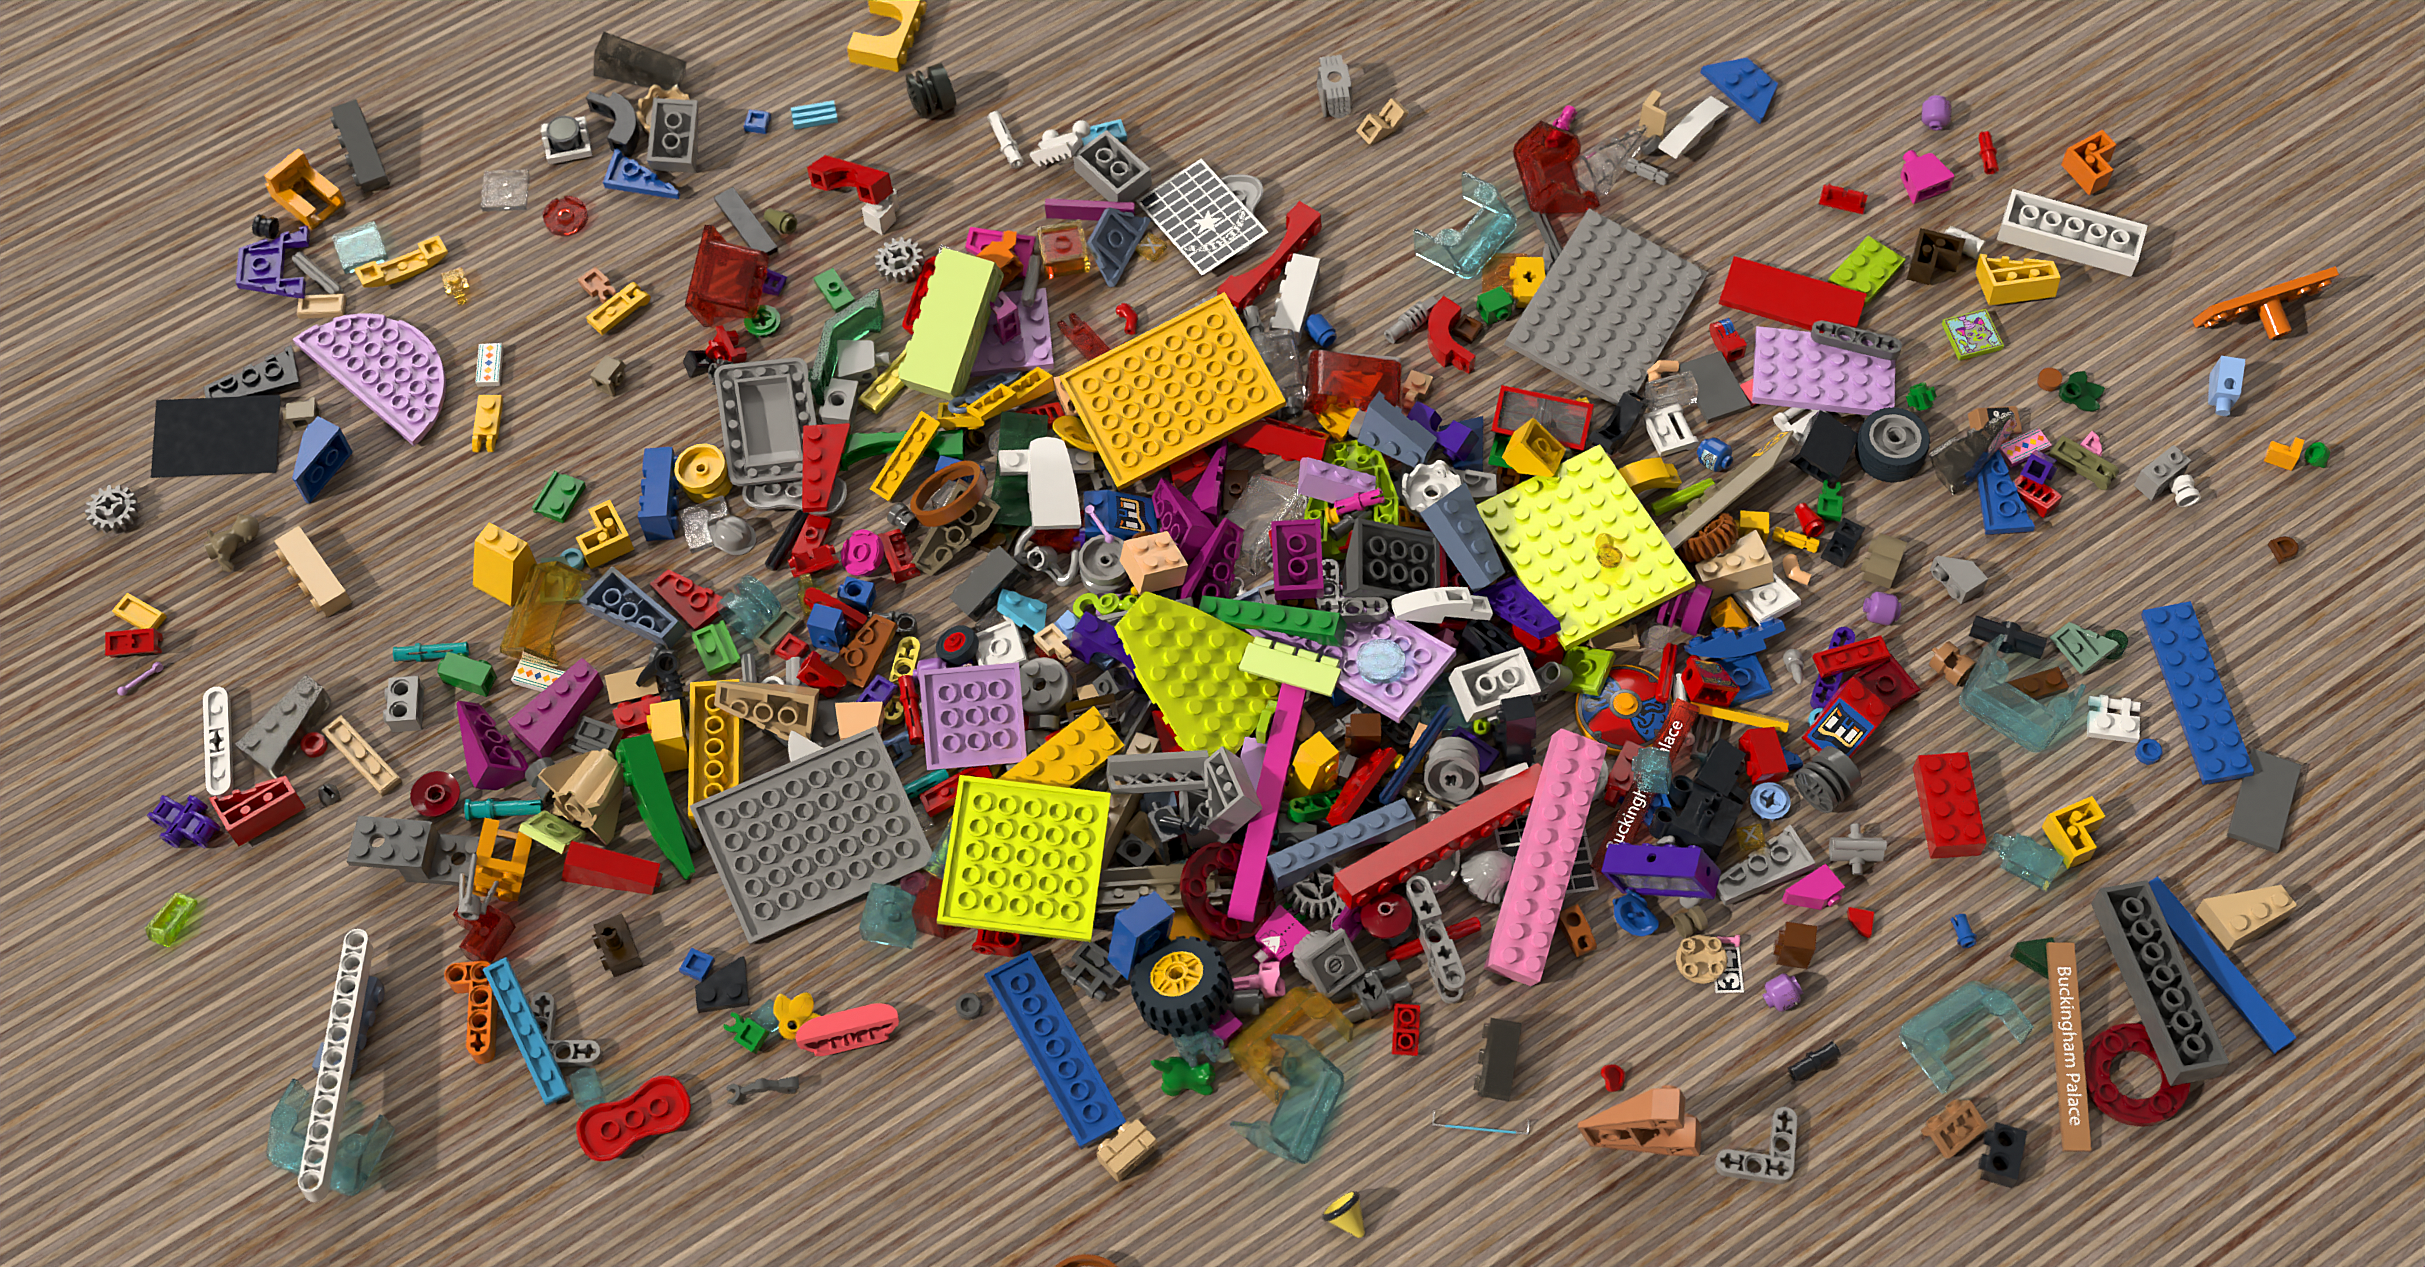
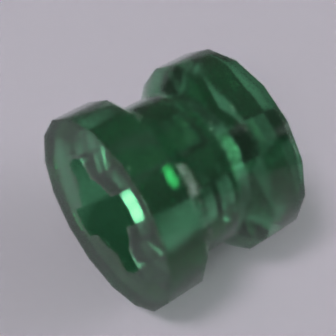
[2104,629,2128,660]

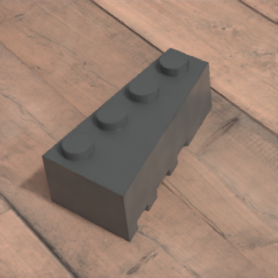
[330,99,390,193]

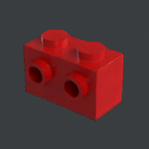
[1738,727,1789,785]

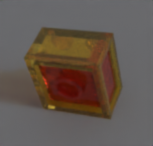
[1036,219,1090,279]

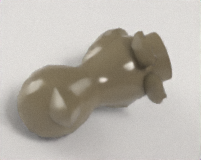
[204,514,259,572]

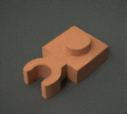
[578,267,616,304]

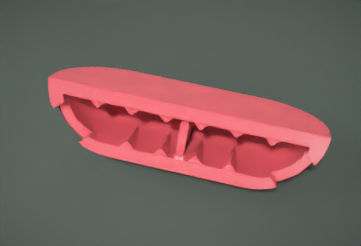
[796,1003,899,1056]

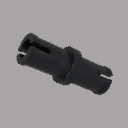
[1787,1041,1841,1082]

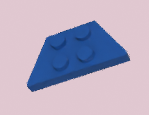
[1700,57,1778,124]

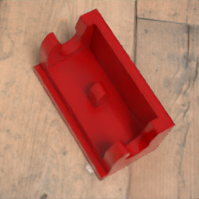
[877,529,920,584]
[105,628,163,658]

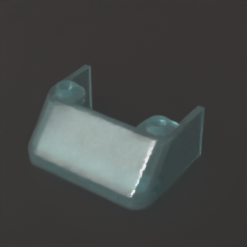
[1413,171,1517,279]
[1959,634,2086,753]
[1899,981,2034,1095]
[1230,1033,1344,1164]
[266,1078,395,1196]

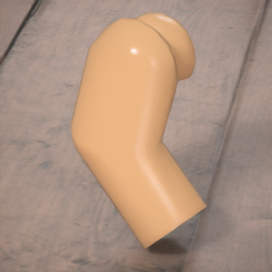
[1647,360,1679,384]
[1782,554,1812,585]
[1296,707,1315,741]

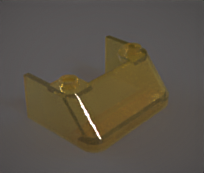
[500,561,591,667]
[1229,986,1353,1105]

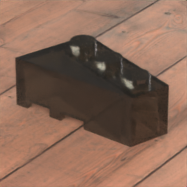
[1473,1018,1522,1102]

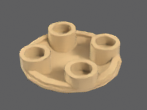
[1676,935,1727,984]

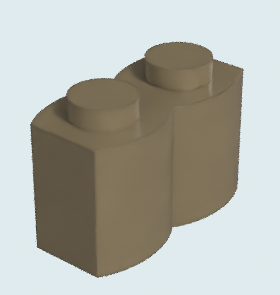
[1860,533,1907,589]

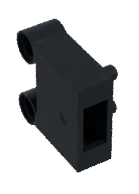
[1648,775,1743,863]

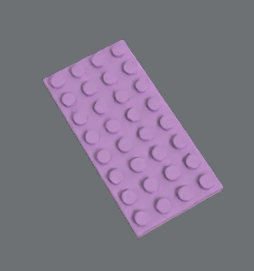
[1240,576,1456,723]

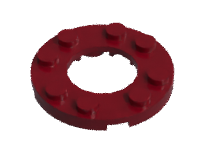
[1180,841,1276,942]
[2084,1023,2191,1127]

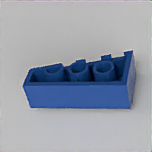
[638,447,680,541]

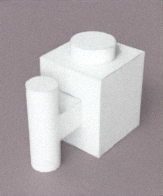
[862,188,899,235]

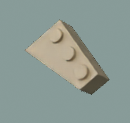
[1695,530,1774,599]

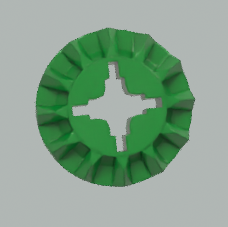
[744,305,781,338]

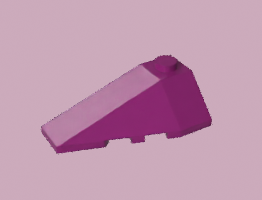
[1176,518,1244,609]
[456,700,529,791]

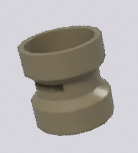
[1673,905,1708,939]

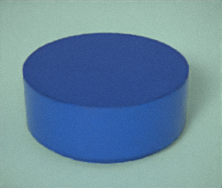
[2135,739,2162,765]

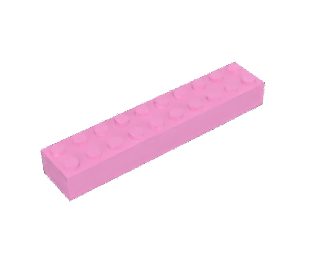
[1483,728,1607,986]

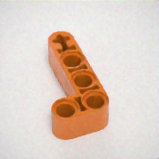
[444,961,498,1064]

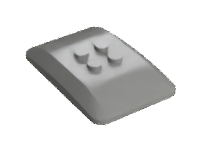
[714,357,817,486]

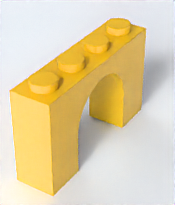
[847,0,927,72]

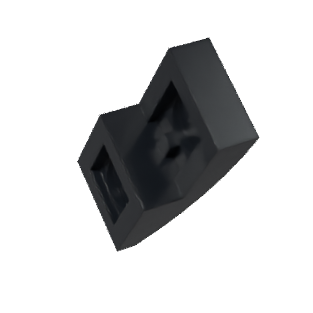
[1820,518,1865,569]

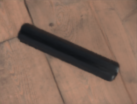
[765,510,808,571]

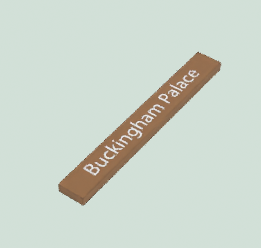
[2046,943,2091,1152]

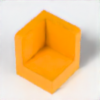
[2264,437,2305,471]
[1711,596,1749,635]

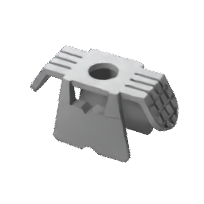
[1317,55,1352,118]

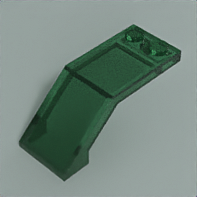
[808,288,885,405]
[990,412,1049,527]

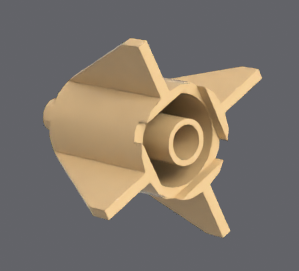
[538,749,625,845]

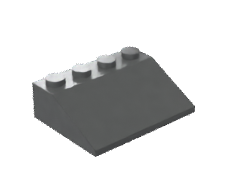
[1343,518,1440,604]

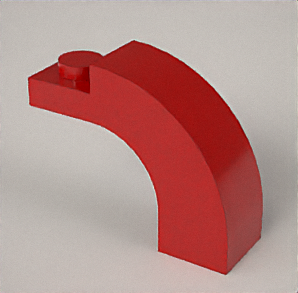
[1427,296,1476,374]

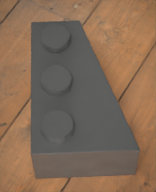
[949,546,1032,622]

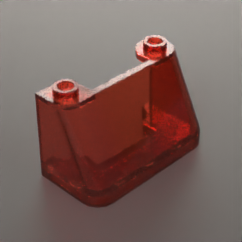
[1513,121,1601,214]

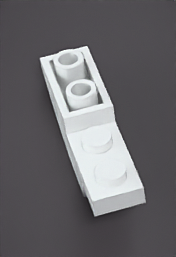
[1391,587,1493,623]

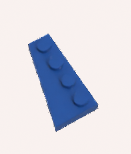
[1972,447,2035,535]

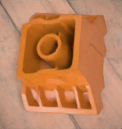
[975,230,1024,293]

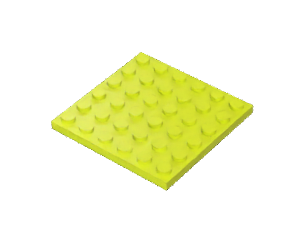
[937,775,1111,942]

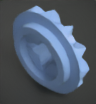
[1750,783,1791,821]

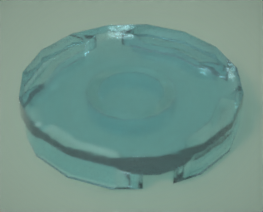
[1356,639,1406,684]

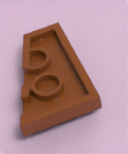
[827,614,899,689]

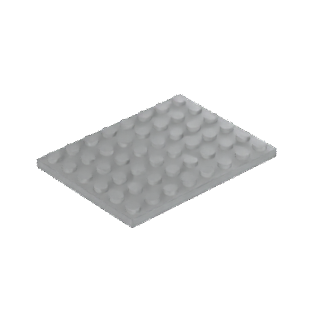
[1504,209,1708,406]
[690,726,936,945]

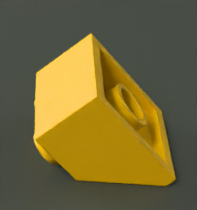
[1502,417,1566,477]

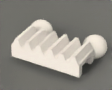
[1029,120,1090,166]

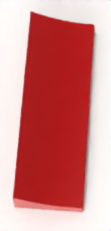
[1718,256,1867,336]

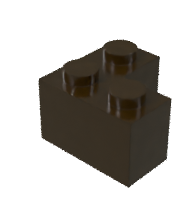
[1906,228,1965,285]

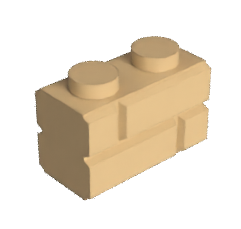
[1097,1119,1158,1182]

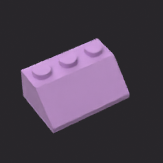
[1298,457,1376,507]

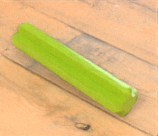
[1650,478,1715,516]

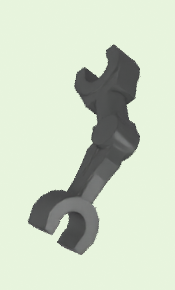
[727,1077,799,1106]

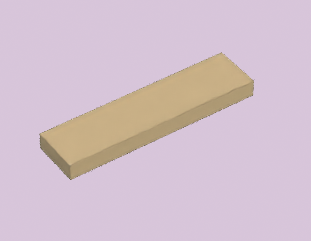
[321,715,402,797]

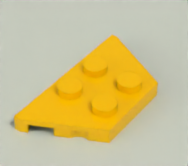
[1310,371,1383,443]

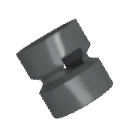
[525,757,556,804]

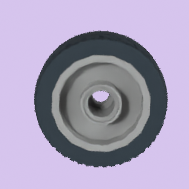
[1855,407,1930,483]

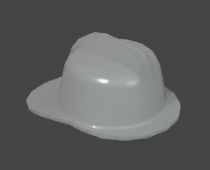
[703,514,756,555]

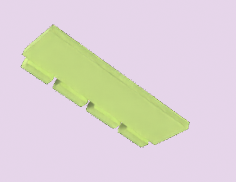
[1239,636,1341,697]

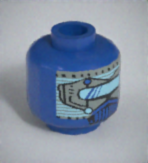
[1697,437,1733,472]

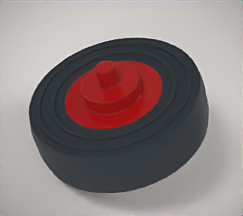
[936,625,979,666]

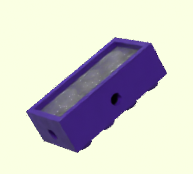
[1601,842,1721,899]

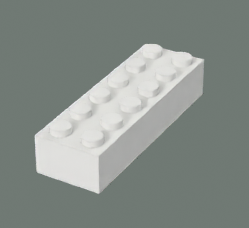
[1997,189,2148,277]

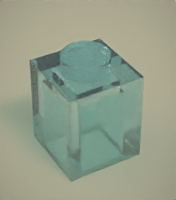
[569,1068,606,1112]

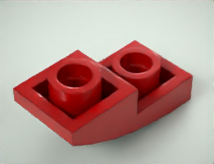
[1392,1003,1420,1056]

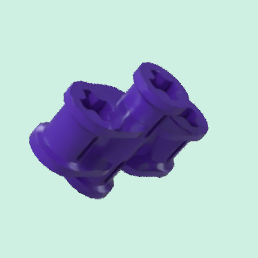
[147,795,221,849]

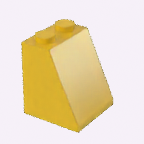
[473,522,540,607]

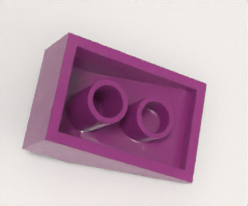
[1271,519,1324,600]

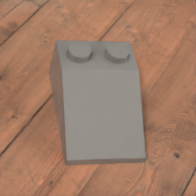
[647,98,698,173]

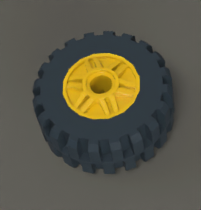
[1130,936,1234,1037]

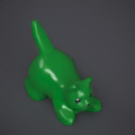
[1151,1056,1216,1096]

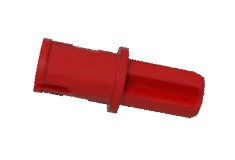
[1978,131,1999,175]

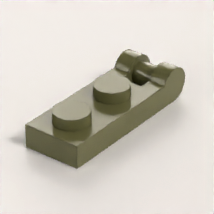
[2049,435,2119,490]

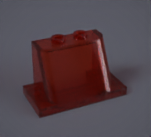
[684,225,769,327]

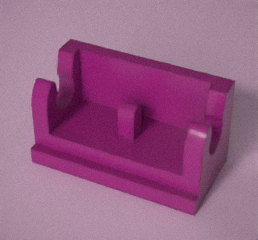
[989,291,1021,345]

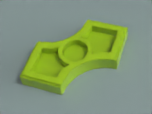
[1256,700,1277,744]

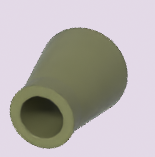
[764,208,798,234]

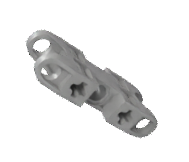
[1405,876,1466,1004]

